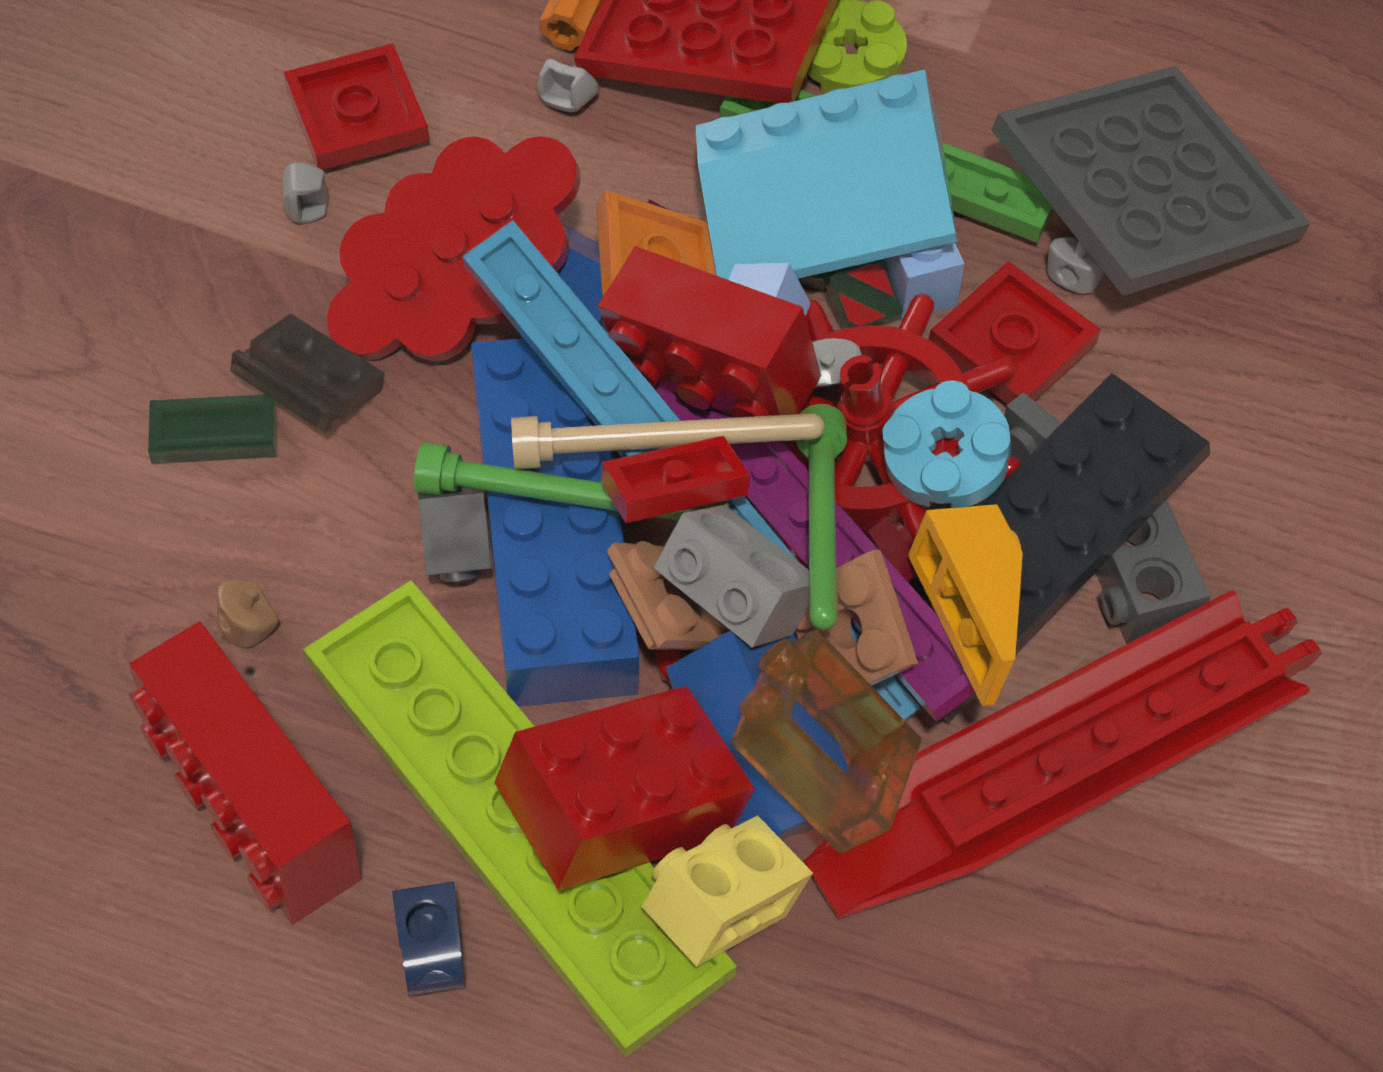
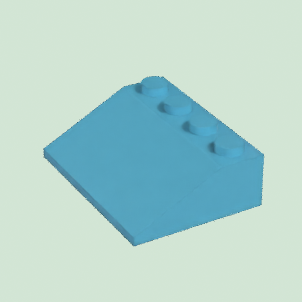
[696,69,958,280]

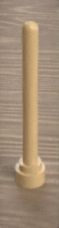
[511,413,825,469]

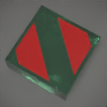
[823,259,903,329]

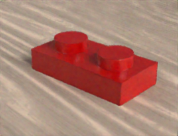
[601,435,750,523]

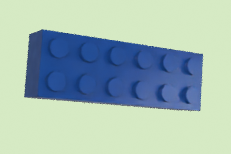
[471,338,639,707]

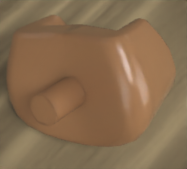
[217,579,278,648]

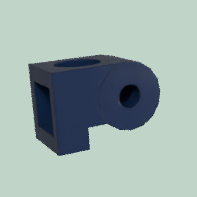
[392,881,465,996]

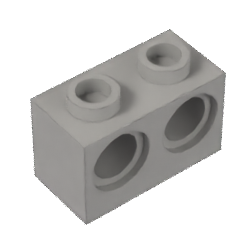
[653,505,810,647]

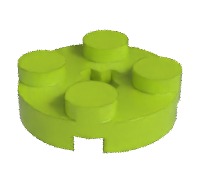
[804,0,907,94]

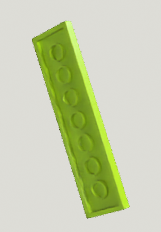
[303,580,737,1058]

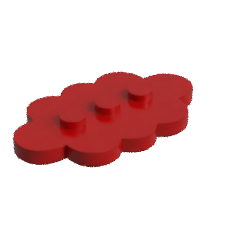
[327,136,581,362]

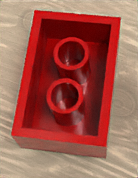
[598,246,822,418]
[494,686,755,891]

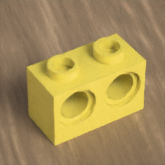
[641,815,813,967]

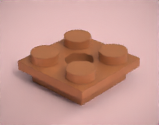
[606,541,731,651]
[796,550,918,706]

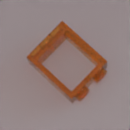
[730,628,922,854]

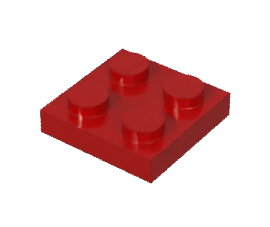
[284,43,429,170]
[929,261,1101,404]

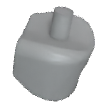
[537,59,599,113]
[282,162,328,224]
[1047,237,1105,294]
[812,338,862,390]

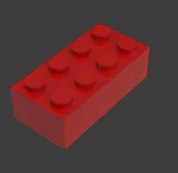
[129,621,362,925]

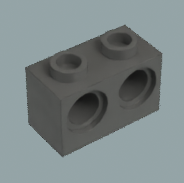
[1095,500,1211,644]

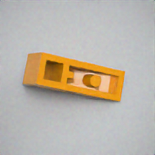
[908,504,1023,706]

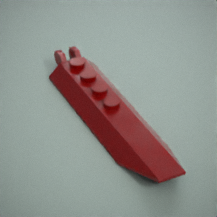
[803,589,1323,919]

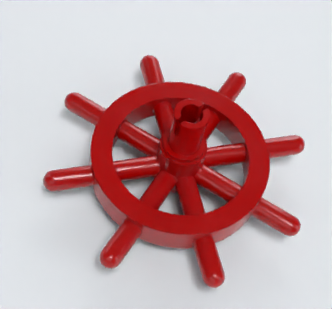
[782,293,1021,540]

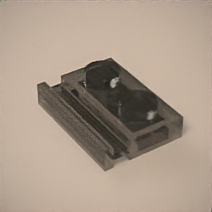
[230,313,385,433]

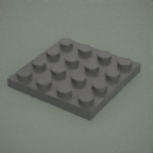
[991,66,1311,296]

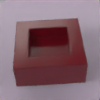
[859,517,917,582]

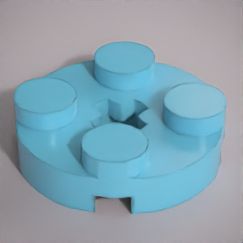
[882,380,1011,508]

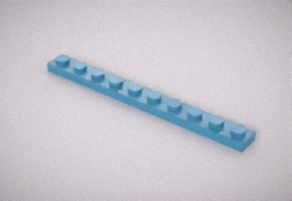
[462,220,920,752]

